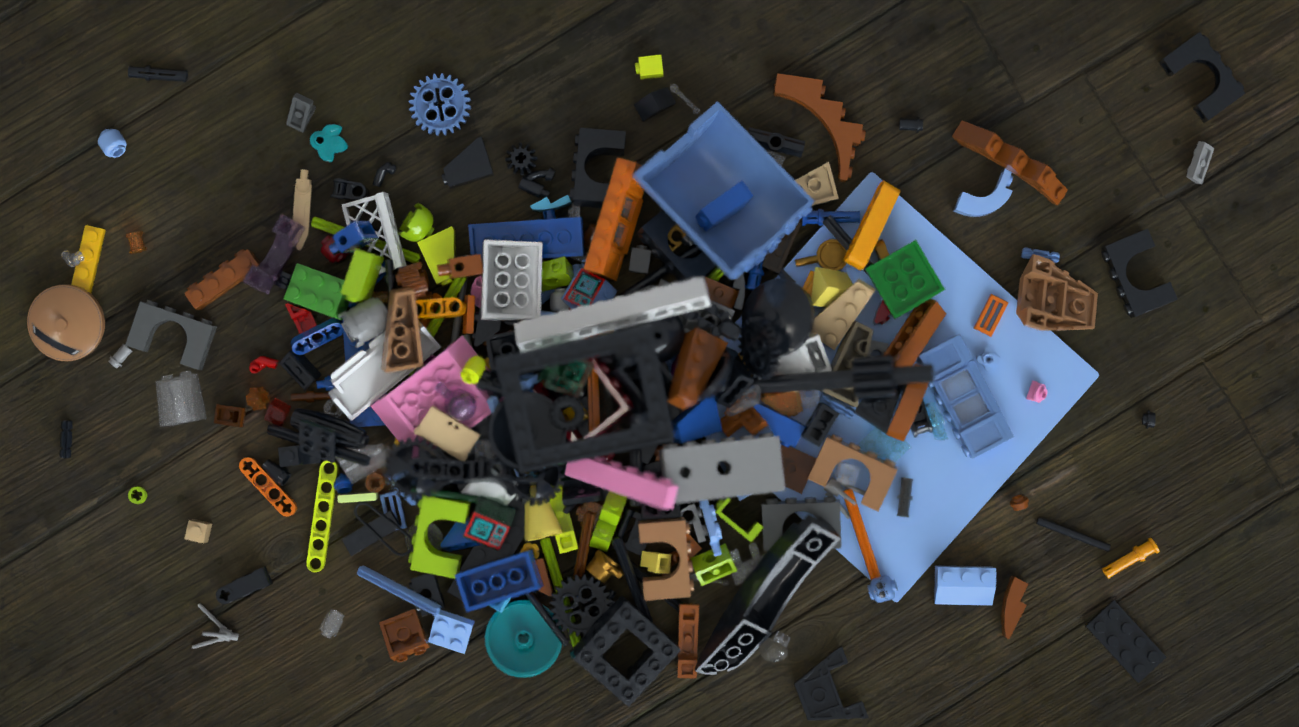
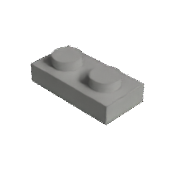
[1186,141,1214,184]

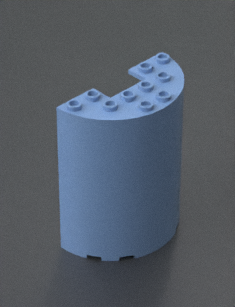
[633,101,814,279]

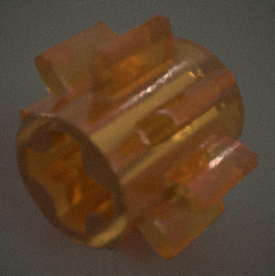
[246,387,270,411]

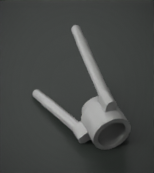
[824,477,865,519]

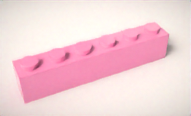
[564,456,678,509]

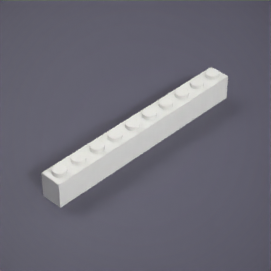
[514,277,711,351]

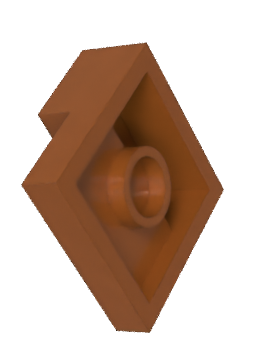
[379,609,430,662]

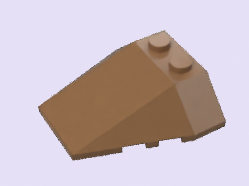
[1016,254,1098,331]

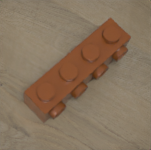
[184,249,263,310]
[884,299,946,367]

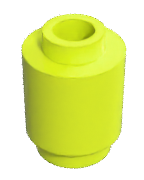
[460,356,486,384]

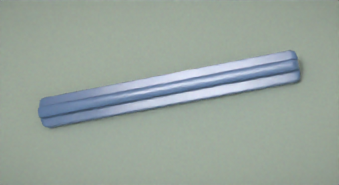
[357,565,441,615]

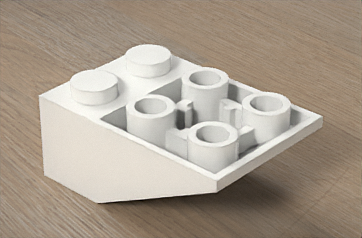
[774,332,832,375]

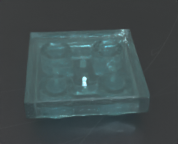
[857,427,911,462]

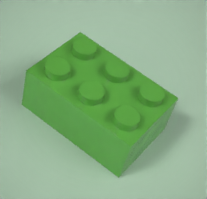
[284,263,350,321]

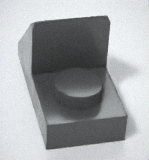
[286,93,316,133]

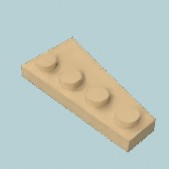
[795,162,839,206]
[811,279,875,350]

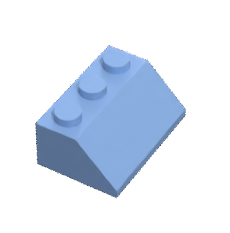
[934,565,996,605]

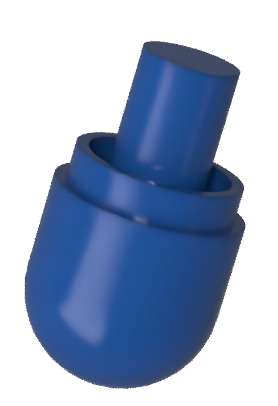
[316,376,335,391]

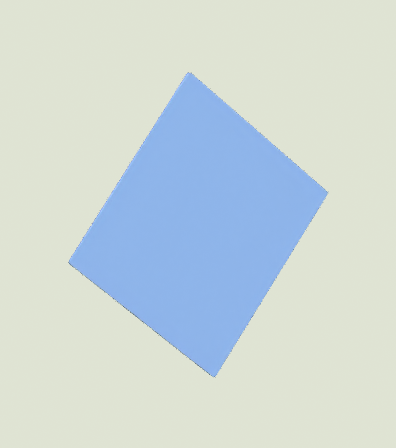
[684,172,1099,602]

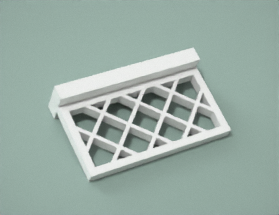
[342,192,407,274]

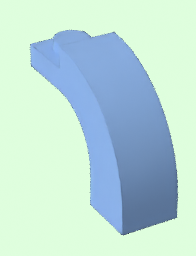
[953,168,1013,217]

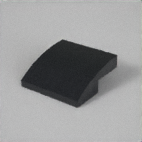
[561,468,602,506]

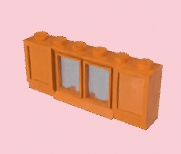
[584,158,644,281]

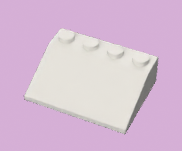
[481,240,542,321]

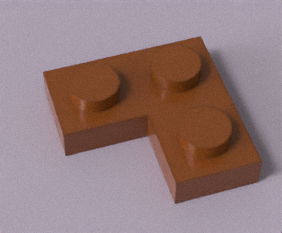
[720,400,768,438]

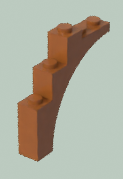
[774,73,866,182]
[952,120,1068,206]

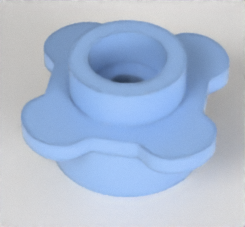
[977,348,1000,371]

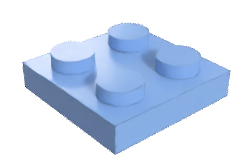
[428,610,474,654]

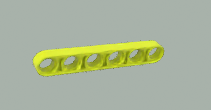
[307,461,339,572]

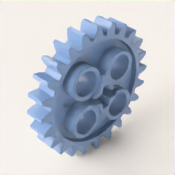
[409,73,471,136]

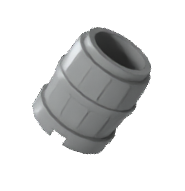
[338,298,388,348]

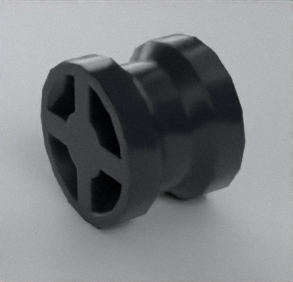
[274,270,292,290]

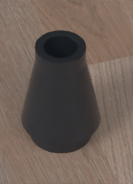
[262,459,291,486]

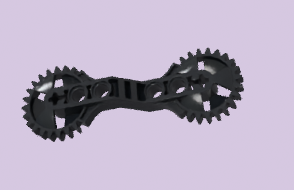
[383,437,565,506]

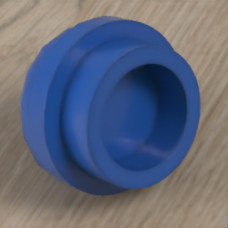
[334,473,353,494]

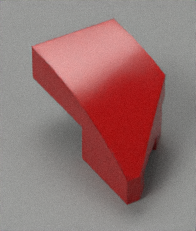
[285,303,317,334]

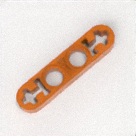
[239,457,297,517]

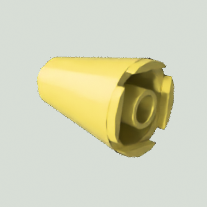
[524,487,563,541]

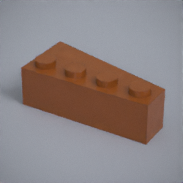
[667,327,728,410]

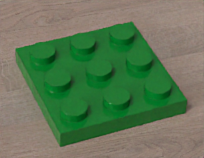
[865,240,945,319]

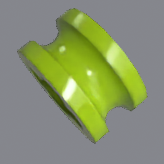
[128,487,147,504]

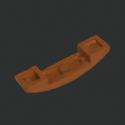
[886,363,929,442]
[678,604,699,678]

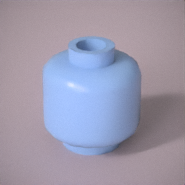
[97,129,127,158]

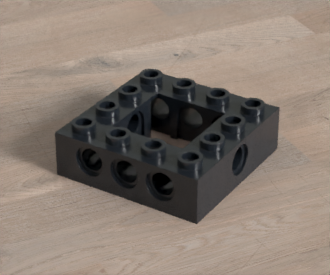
[570,595,681,707]

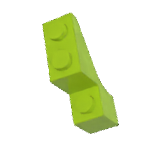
[589,490,627,552]

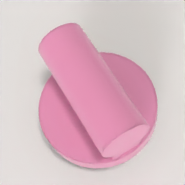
[1026,381,1047,403]

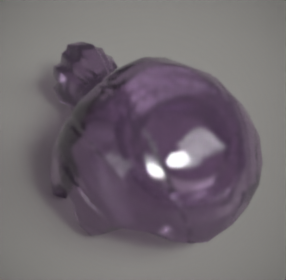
[435,382,477,421]

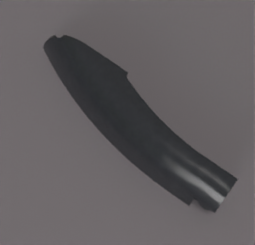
[694,514,841,675]

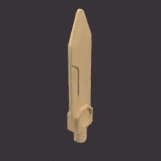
[292,170,312,250]

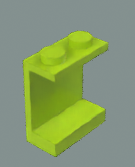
[714,497,763,542]

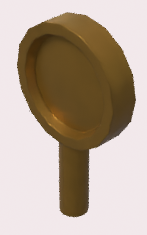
[795,239,847,271]

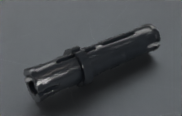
[128,65,188,82]

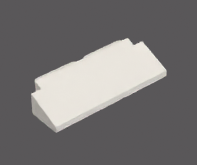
[329,320,441,421]

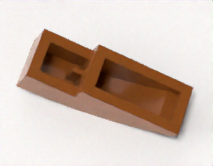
[1001,576,1028,639]

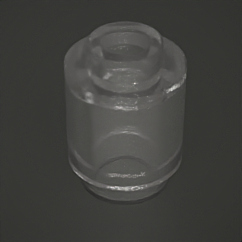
[319,609,345,639]

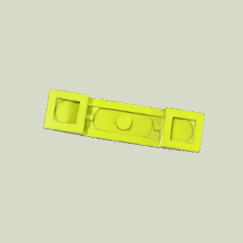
[549,486,579,554]

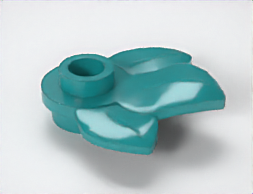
[310,124,348,162]

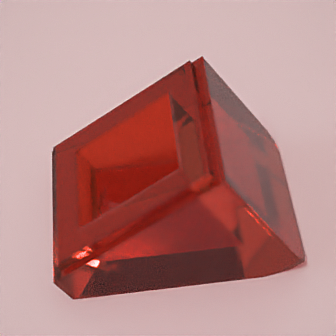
[264,399,291,427]

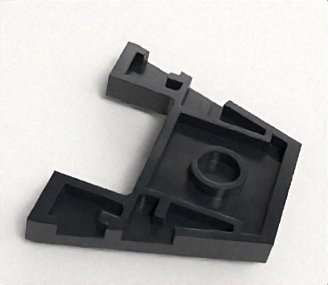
[794,646,869,721]

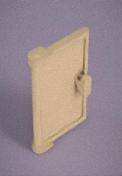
[413,405,480,461]

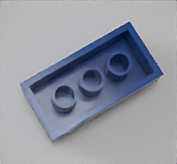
[455,549,544,612]

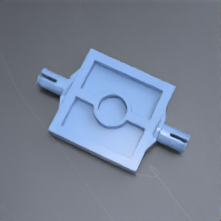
[699,500,722,556]

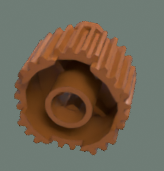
[396,262,433,300]

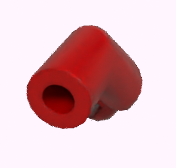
[249,356,278,374]

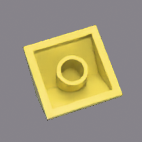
[811,267,852,308]

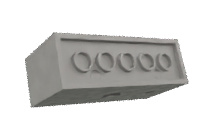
[659,433,785,504]

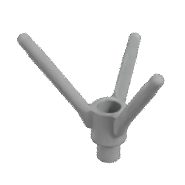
[192,603,239,649]

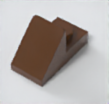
[214,404,247,428]

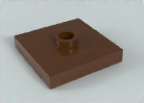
[780,444,817,494]

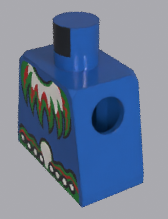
[329,221,378,255]

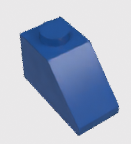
[440,517,484,552]

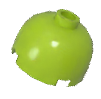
[398,203,434,242]

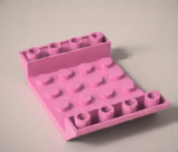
[371,335,504,458]

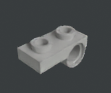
[680,503,708,543]

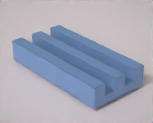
[380,491,408,531]

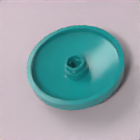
[485,600,562,678]

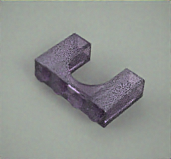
[243,214,306,294]

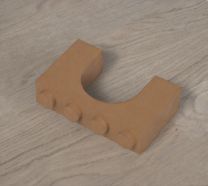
[808,434,898,511]
[638,517,694,601]

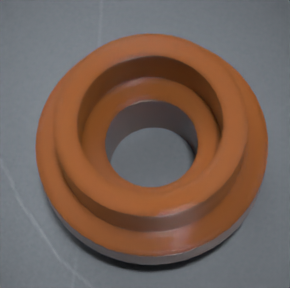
[1010,495,1029,511]

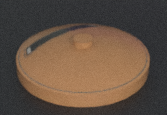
[27,284,105,361]

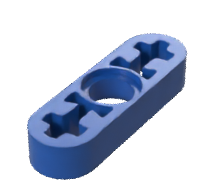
[291,318,343,355]

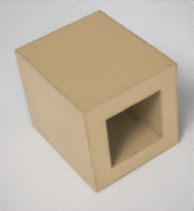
[184,519,212,543]

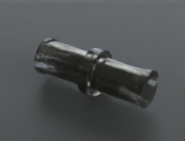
[897,478,913,517]

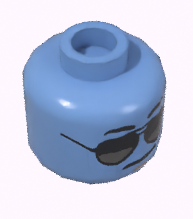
[868,575,898,603]

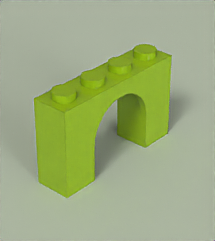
[409,495,471,579]

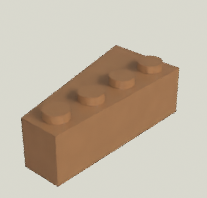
[381,287,424,373]

